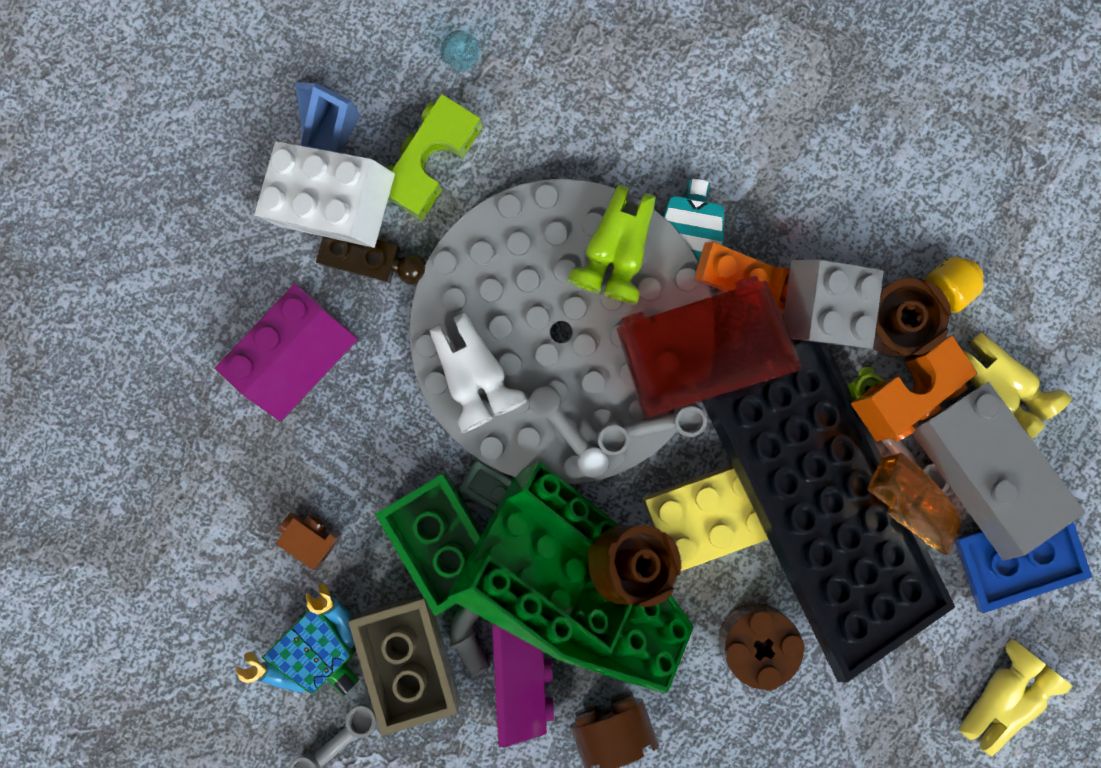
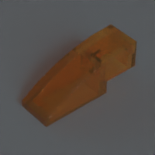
[867,453,962,555]

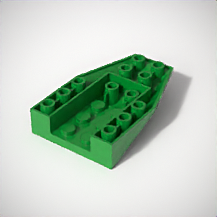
[447,461,694,693]

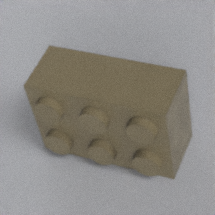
[348,594,461,736]

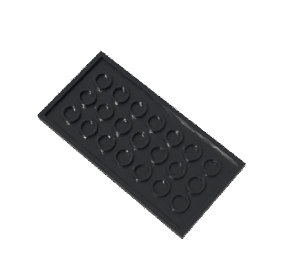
[698,340,955,683]

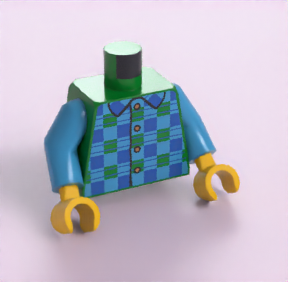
[235,583,360,696]

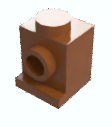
[276,512,343,570]

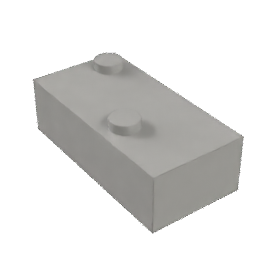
[912,381,1086,561]

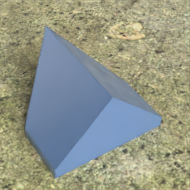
[295,82,361,153]

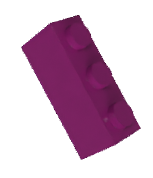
[214,283,359,422]
[492,624,554,748]

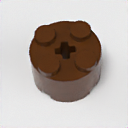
[873,278,951,358]
[587,525,682,607]
[719,603,805,691]
[570,692,659,768]

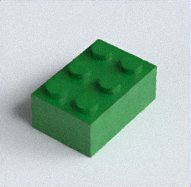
[375,472,483,616]

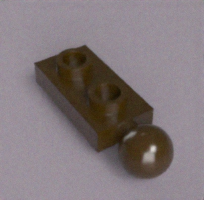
[316,237,426,284]

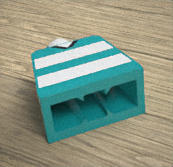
[663,179,724,263]

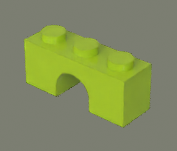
[387,94,483,222]

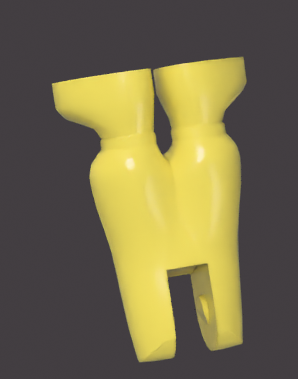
[963,333,1072,439]
[958,638,1073,757]

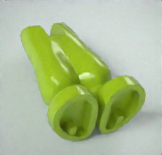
[567,184,656,305]

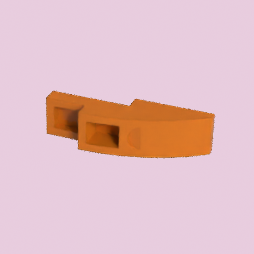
[694,242,790,314]

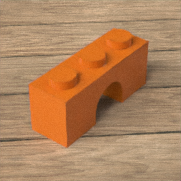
[851,335,978,442]

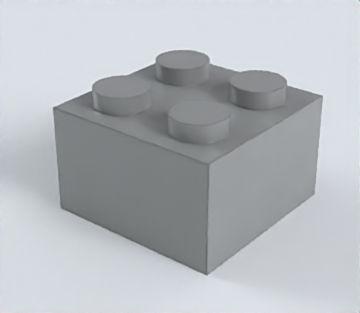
[781,260,884,349]

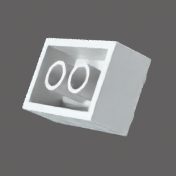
[254,141,395,248]

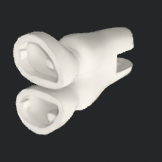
[429,312,527,433]

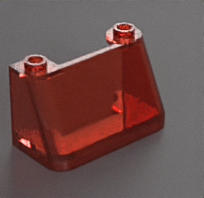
[616,276,802,419]

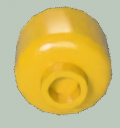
[925,256,984,313]

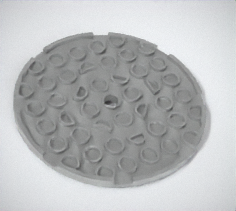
[409,179,715,484]

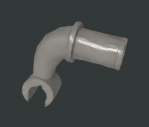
[449,606,491,677]

